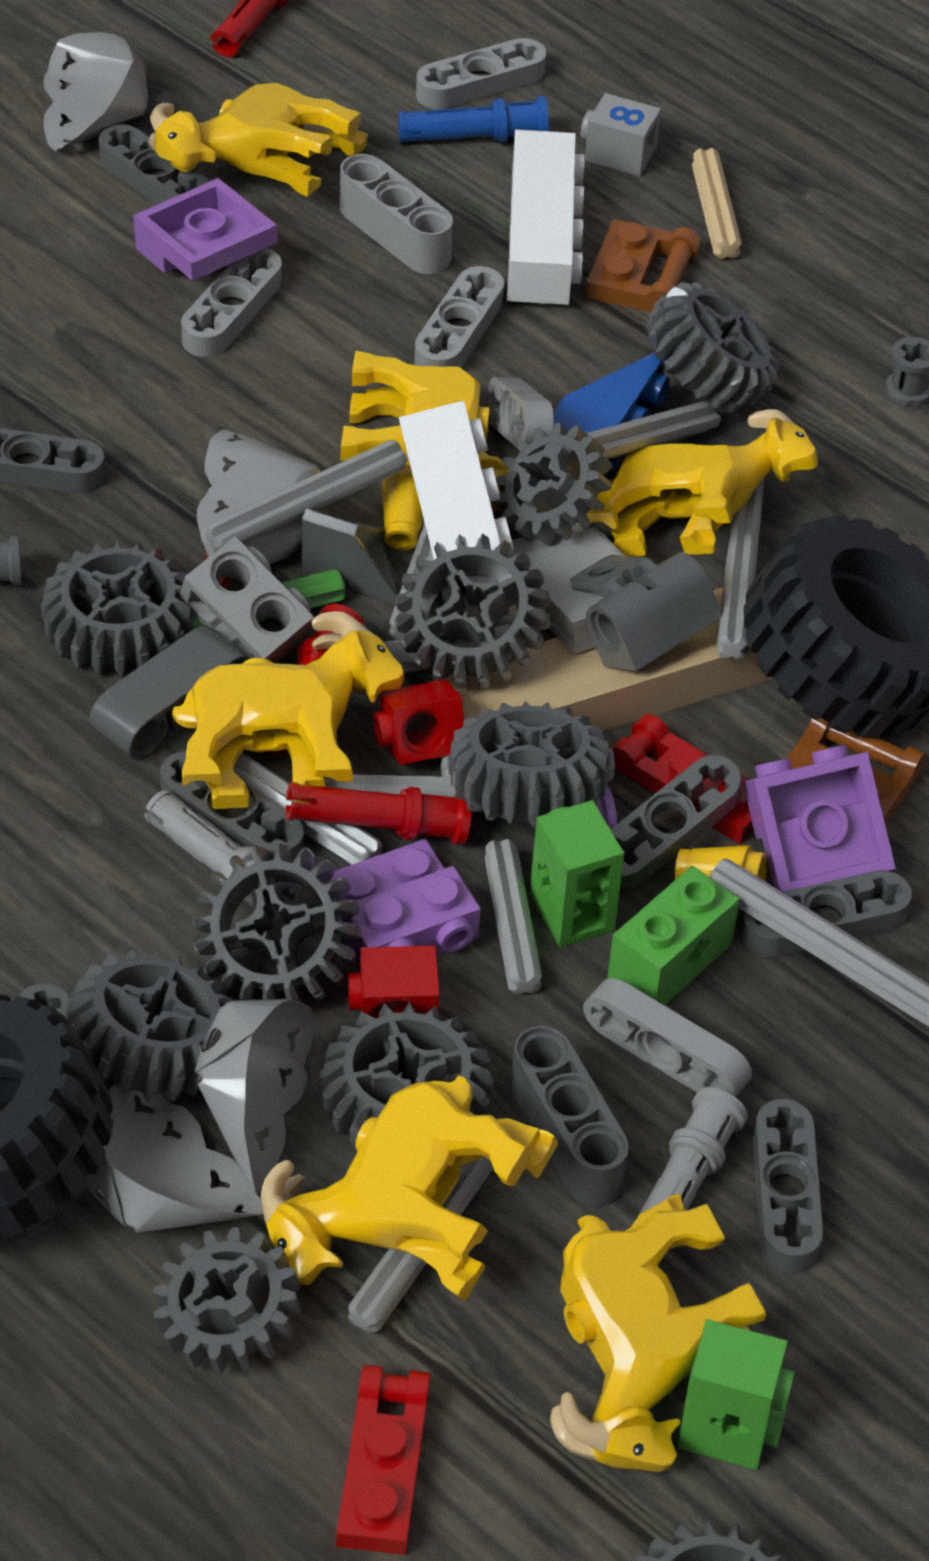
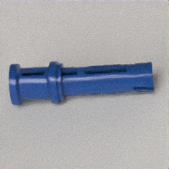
[398,95,549,144]

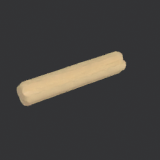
[692,148,742,260]

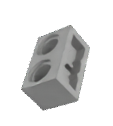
[180,536,314,664]

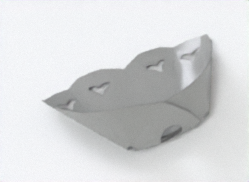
[43,32,148,151]
[196,429,321,564]
[195,999,318,1196]
[85,1083,263,1233]

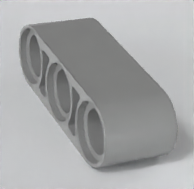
[340,154,453,274]

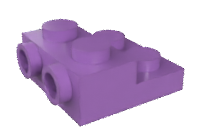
[133,178,278,281]
[742,745,896,892]
[317,839,481,966]

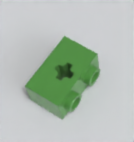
[530,800,624,948]
[608,865,740,1006]
[677,1319,795,1470]

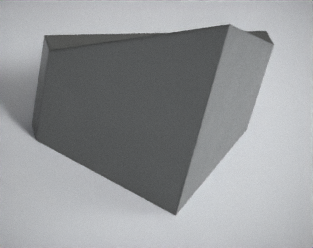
[302,509,400,605]

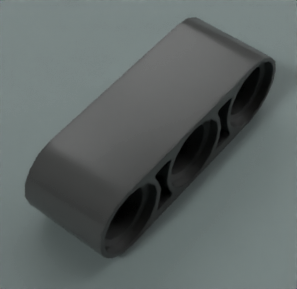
[89,625,251,760]
[510,1025,629,1207]

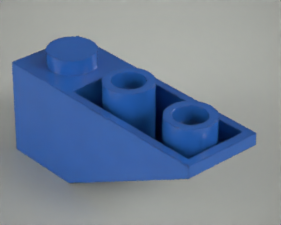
[553,353,670,478]

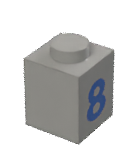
[580,93,661,176]

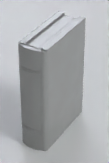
[512,523,625,655]

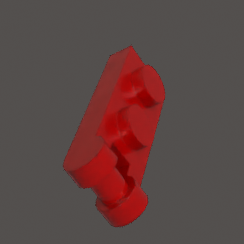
[611,714,754,844]
[336,1364,431,1556]

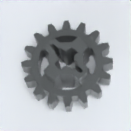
[494,423,612,544]
[152,1227,302,1374]

